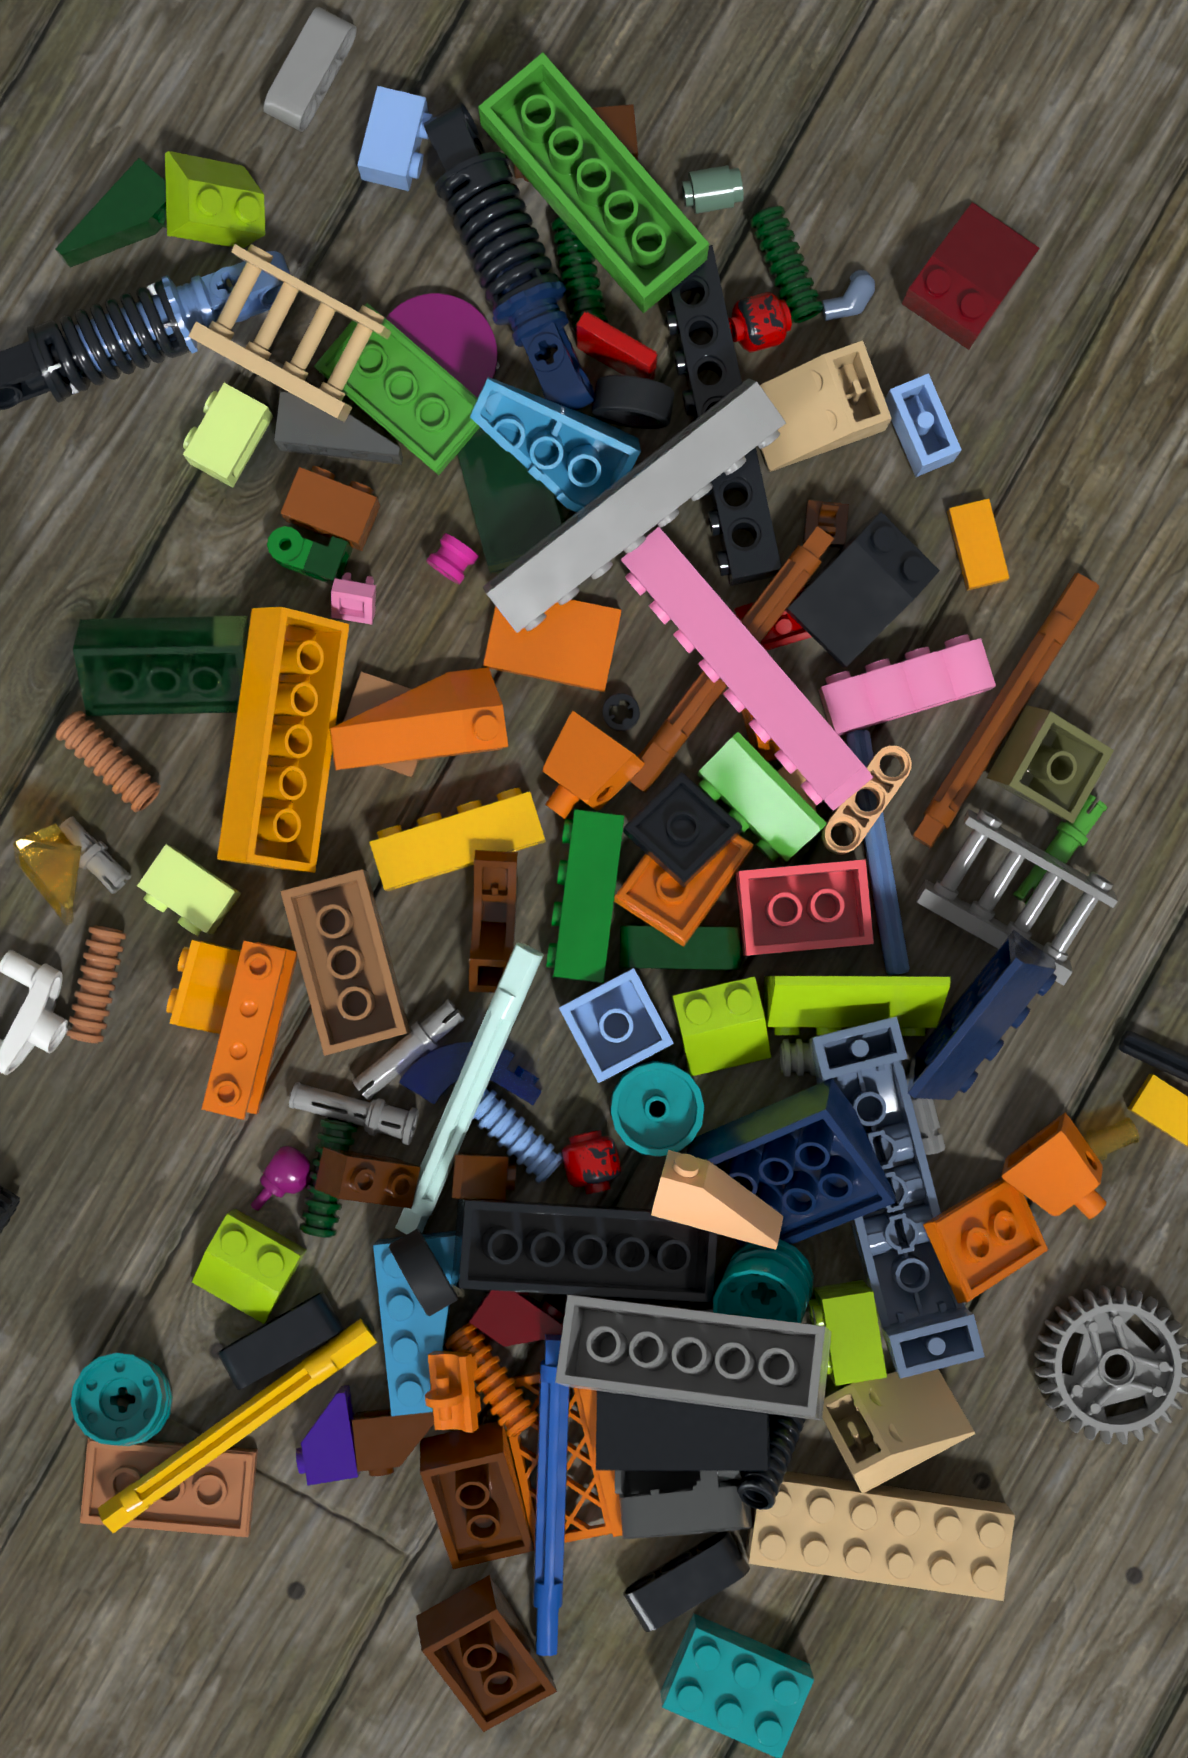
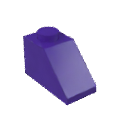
[296,1385,361,1486]

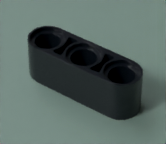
[217,1291,344,1390]
[623,1531,750,1632]

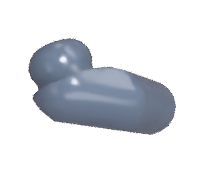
[821,270,875,321]

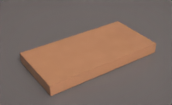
[80,1437,258,1537]

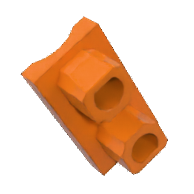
[425,1351,481,1433]

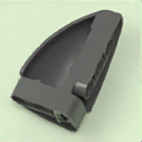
[615,1309,753,1539]

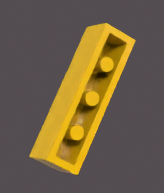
[369,787,546,891]

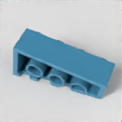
[373,1231,456,1416]

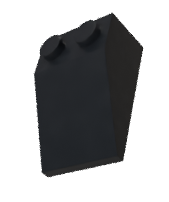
[785,512,940,668]

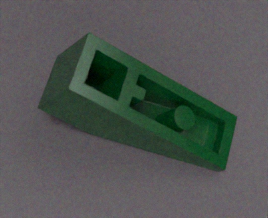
[55,158,167,268]

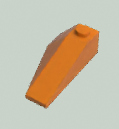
[329,667,509,770]

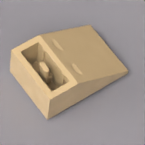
[760,340,892,472]
[822,1369,975,1494]

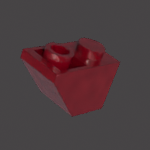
[469,1290,565,1347]

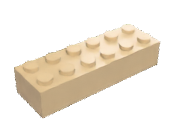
[745,1471,1015,1601]

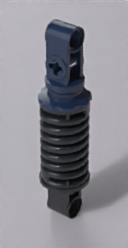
[424,102,595,411]

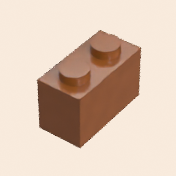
[281,466,380,551]

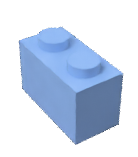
[357,86,433,191]
[885,373,961,477]

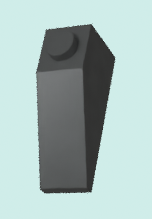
[274,391,403,465]

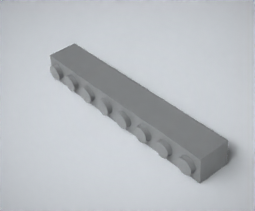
[483,378,786,633]

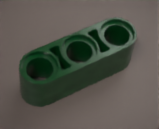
[619,926,741,970]

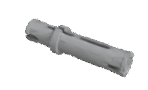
[352,999,465,1100]

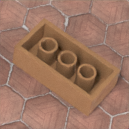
[280,869,410,1056]

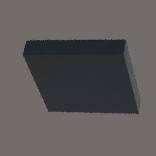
[623,772,742,888]

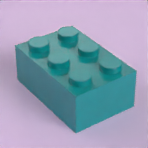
[660,1613,814,1758]

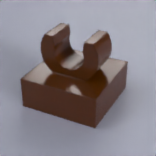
[803,500,849,548]

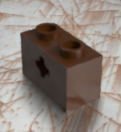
[314,1147,421,1209]

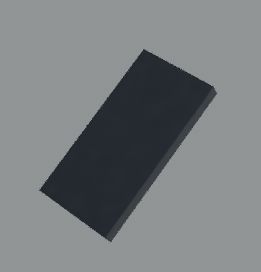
[596,1391,770,1471]

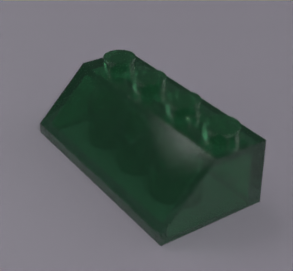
[73,616,249,716]

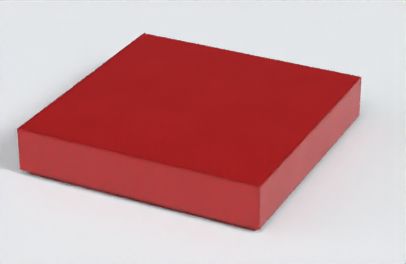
[577,312,658,380]

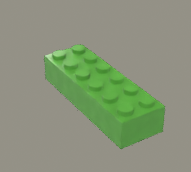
[478,52,709,314]

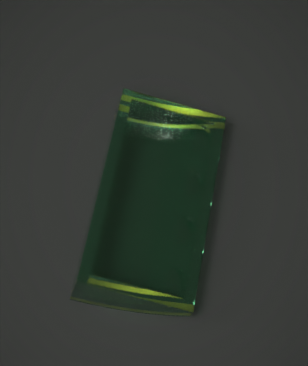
[457,389,566,574]

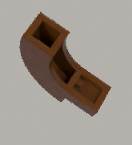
[469,850,518,993]

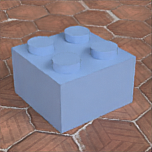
[559,968,674,1083]

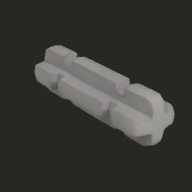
[906,1075,945,1155]

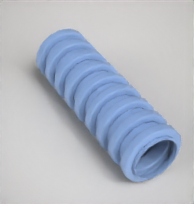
[473,1089,563,1183]

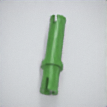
[1013,794,1108,905]

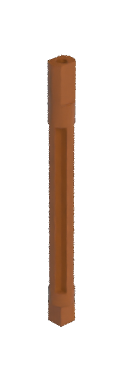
[630,526,834,793]
[913,573,1100,849]

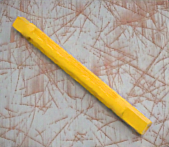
[97,1318,377,1533]

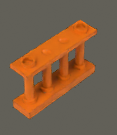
[201,940,298,1120]

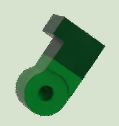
[267,526,353,585]

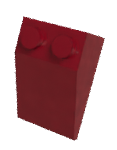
[902,202,1040,350]

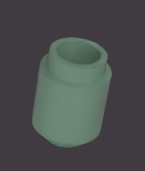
[682,165,744,214]

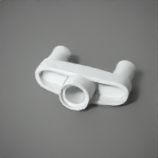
[0,950,69,1075]

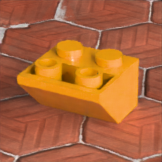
[166,940,241,1034]

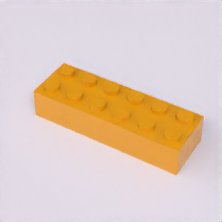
[217,607,349,873]

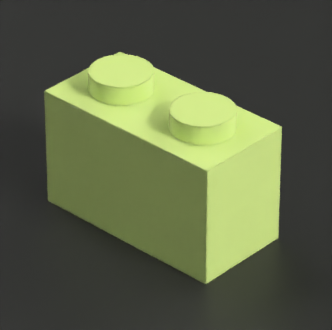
[183,383,273,488]
[137,844,241,936]

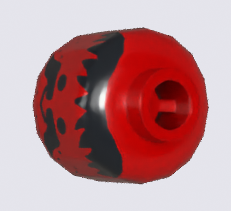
[728,292,792,353]
[562,1130,621,1194]

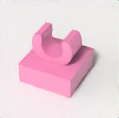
[331,572,376,625]

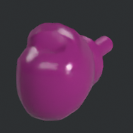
[251,1146,312,1211]

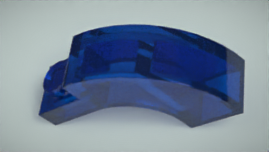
[398,1041,543,1105]

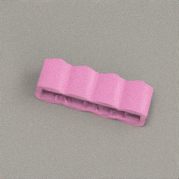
[818,634,996,736]

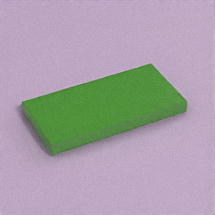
[314,303,480,476]

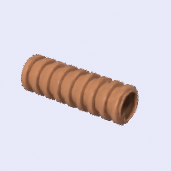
[55,711,161,812]
[66,925,127,1044]

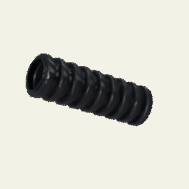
[738,1414,806,1510]

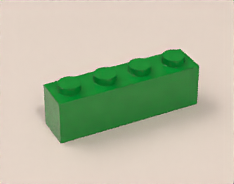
[546,809,624,983]

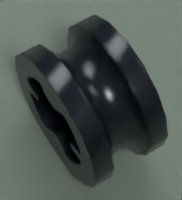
[603,693,640,731]

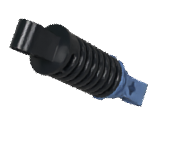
[0,251,290,410]

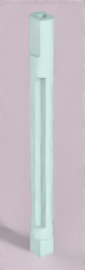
[395,943,544,1235]

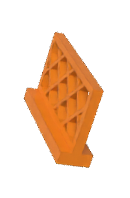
[507,1372,622,1549]

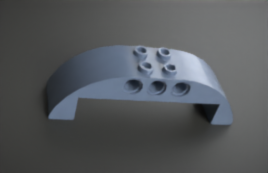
[811,1016,985,1379]

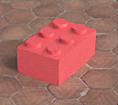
[736,859,874,956]

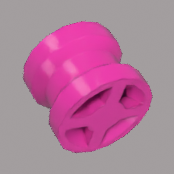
[426,533,479,585]

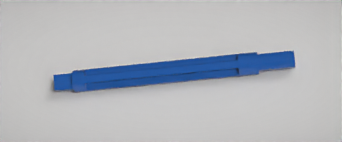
[533,1334,570,1656]

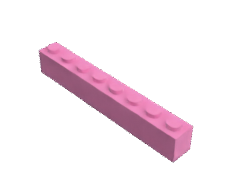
[621,527,873,811]

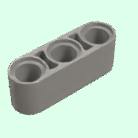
[263,7,357,132]

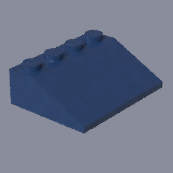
[908,930,1057,1100]
[686,1078,896,1247]

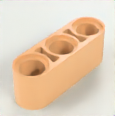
[822,745,912,855]

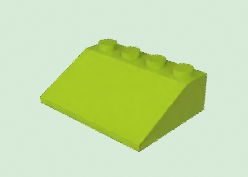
[764,976,950,1036]

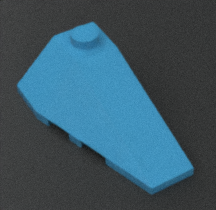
[470,377,641,512]

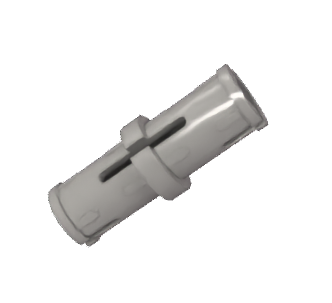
[53,816,132,894]

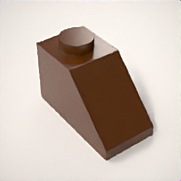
[452,1152,517,1200]
[352,1408,434,1476]

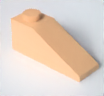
[651,1150,783,1250]

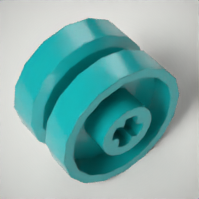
[610,1060,705,1157]

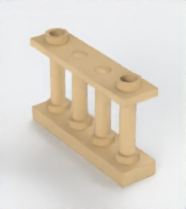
[188,244,391,422]

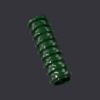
[750,206,824,323]
[551,217,608,332]
[299,1118,358,1238]

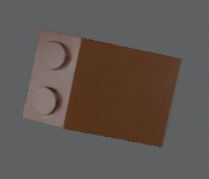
[420,1421,535,1570]
[416,1575,557,1732]

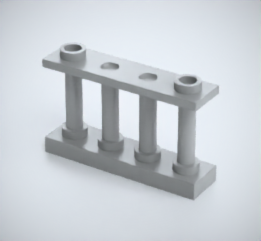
[917,809,1118,986]

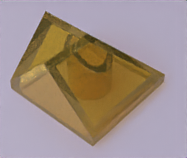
[13,823,82,926]

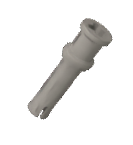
[289,1082,419,1145]

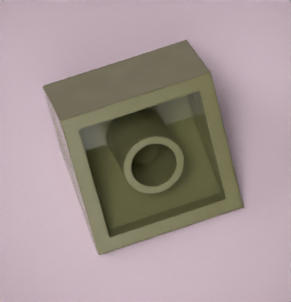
[986,705,1114,824]

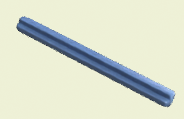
[846,729,910,975]

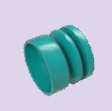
[713,1239,814,1323]
[71,1353,173,1446]

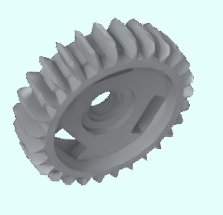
[1034,1285,1188,1444]

